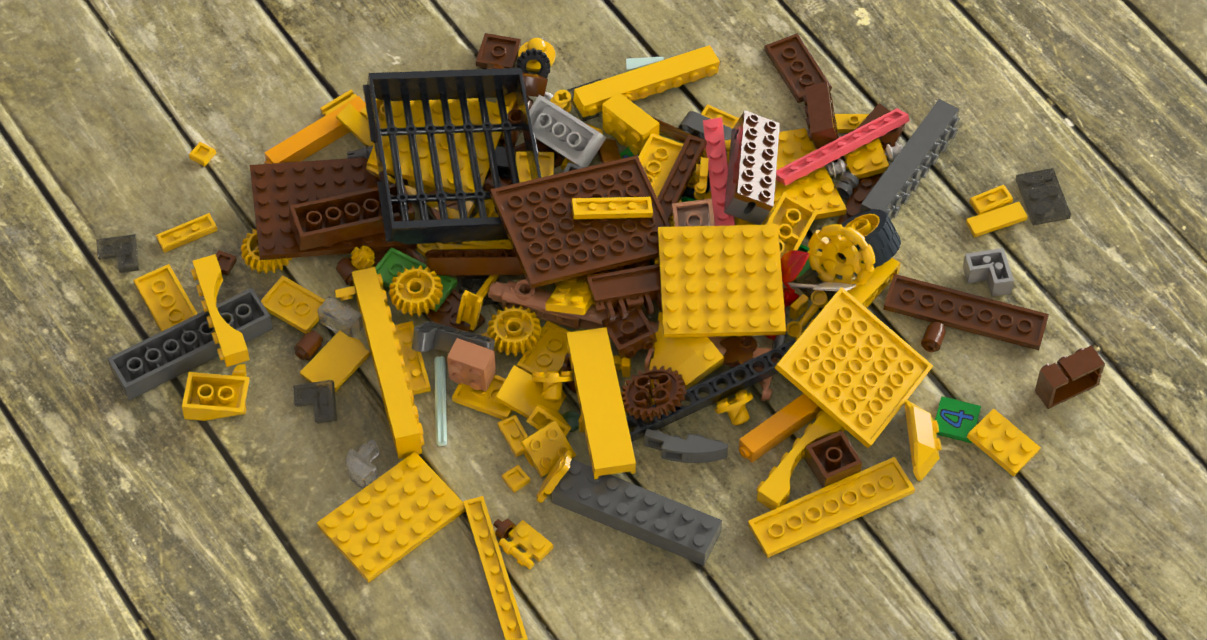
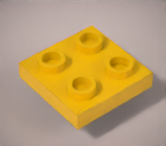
[520,420,576,477]

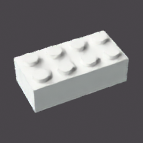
[529,95,606,168]

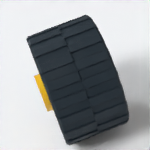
[841,209,901,268]

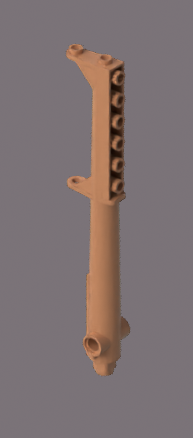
[488,279,778,401]

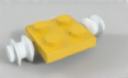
[827,137,903,179]

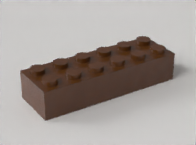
[289,183,415,251]

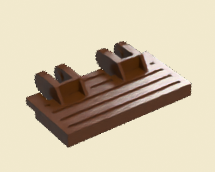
[586,264,662,321]

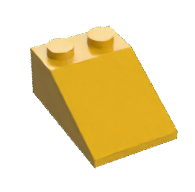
[182,372,250,421]

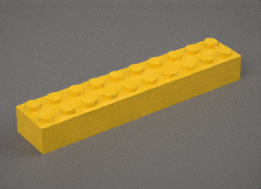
[352,267,425,459]

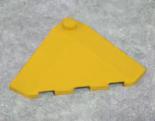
[649,312,724,405]

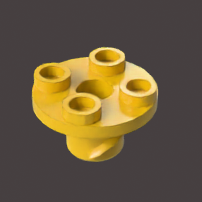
[518,38,555,72]
[532,370,573,401]
[714,389,753,426]

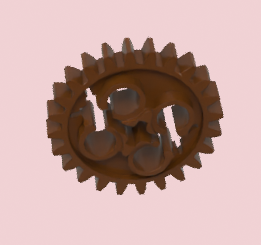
[621,366,687,421]

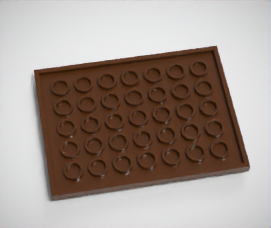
[490,156,671,289]
[250,157,417,260]

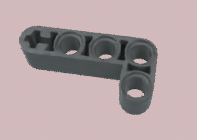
[411,322,495,352]

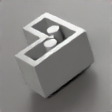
[963,248,1014,297]

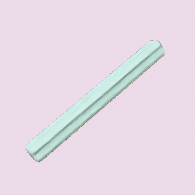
[434,356,447,446]

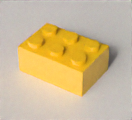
[602,92,659,156]

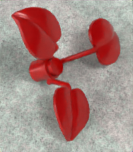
[765,250,810,341]

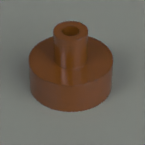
[493,519,516,539]

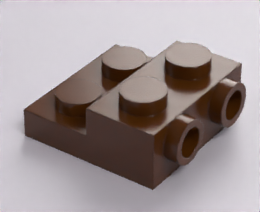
[602,305,657,359]

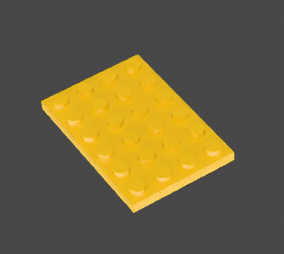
[317,452,465,583]

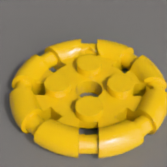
[807,224,875,287]

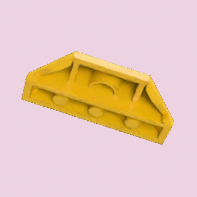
[904,400,942,481]

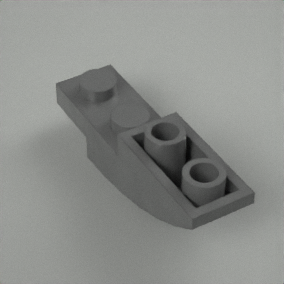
[644,429,728,463]

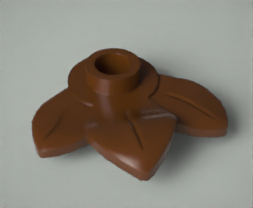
[720,336,757,364]

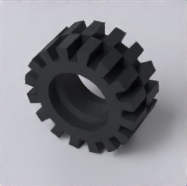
[516,48,551,79]

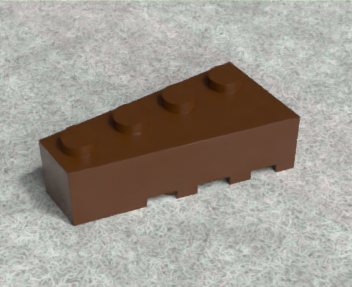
[803,81,843,157]

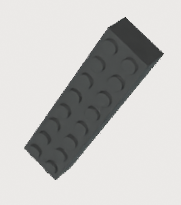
[860,99,960,219]
[107,288,273,400]
[552,459,722,566]

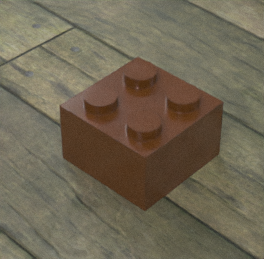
[804,430,862,488]

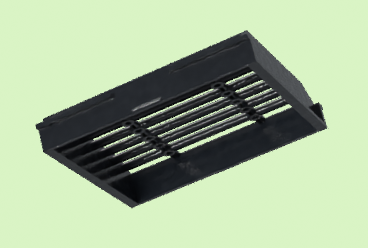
[363,68,541,244]

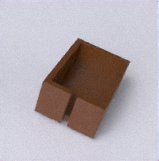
[1035,345,1105,409]

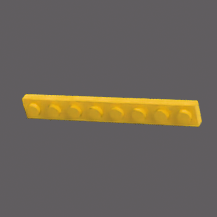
[463,496,528,640]

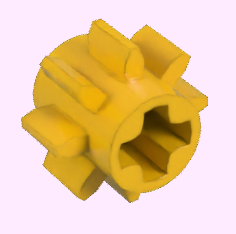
[351,246,375,270]

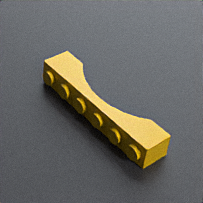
[191,254,250,367]
[756,409,846,510]

